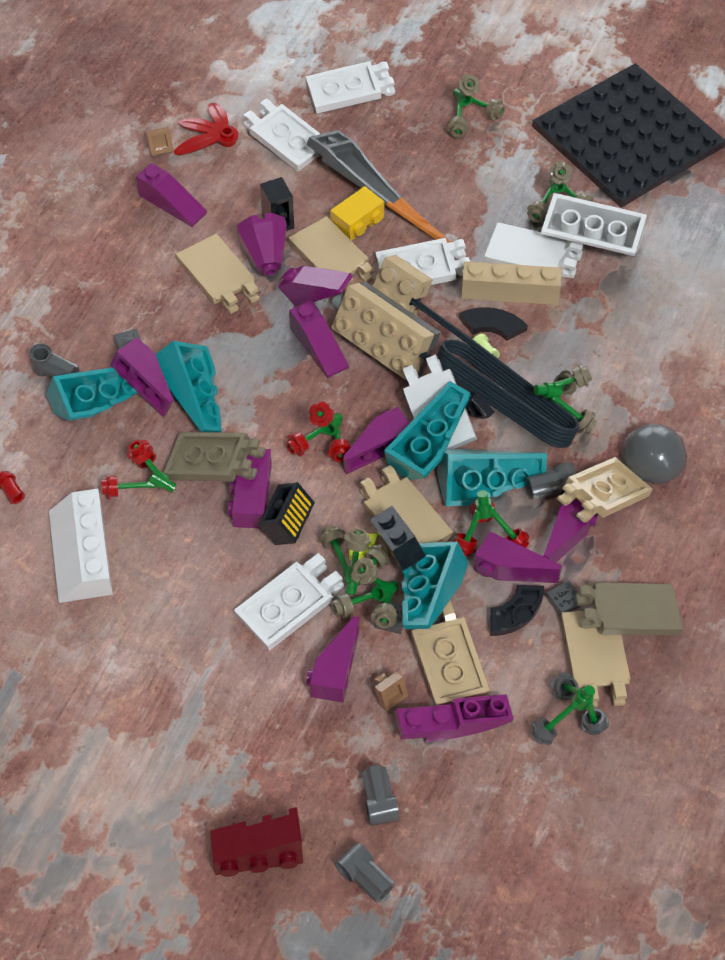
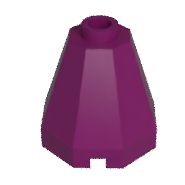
[237,213,286,276]

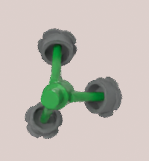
[531,672,609,745]

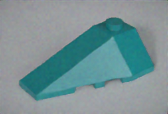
[46,368,138,421]
[384,381,471,480]
[437,449,547,506]
[402,542,469,629]

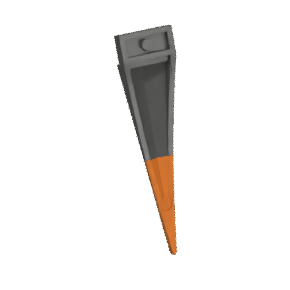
[307,130,451,243]

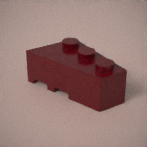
[210,807,303,877]

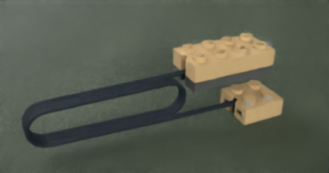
[331,255,580,448]

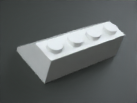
[541,193,647,256]
[49,489,113,603]

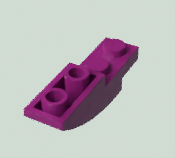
[395,694,514,743]

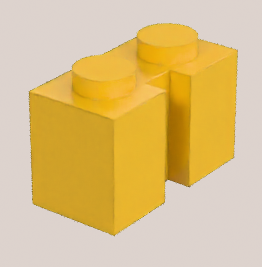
[330,186,384,241]

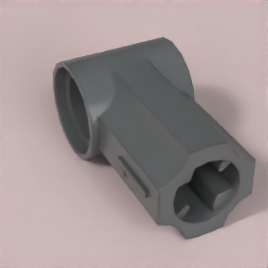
[29,343,79,378]
[526,462,577,500]
[362,765,399,826]
[335,842,395,903]

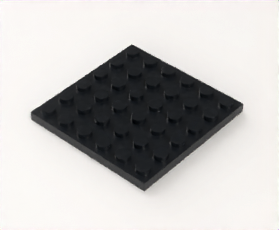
[532,63,725,208]

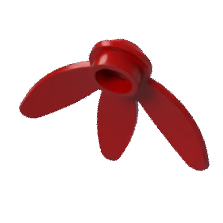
[174,103,239,156]

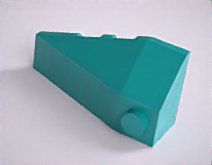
[155,341,222,433]

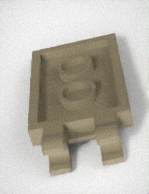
[163,432,266,481]
[575,583,683,636]

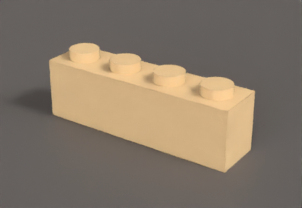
[462,261,562,305]

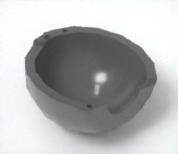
[620,423,687,484]

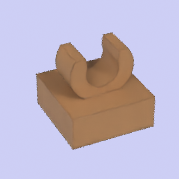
[146,127,174,156]
[374,672,408,711]

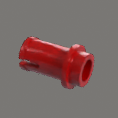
[0,471,25,504]

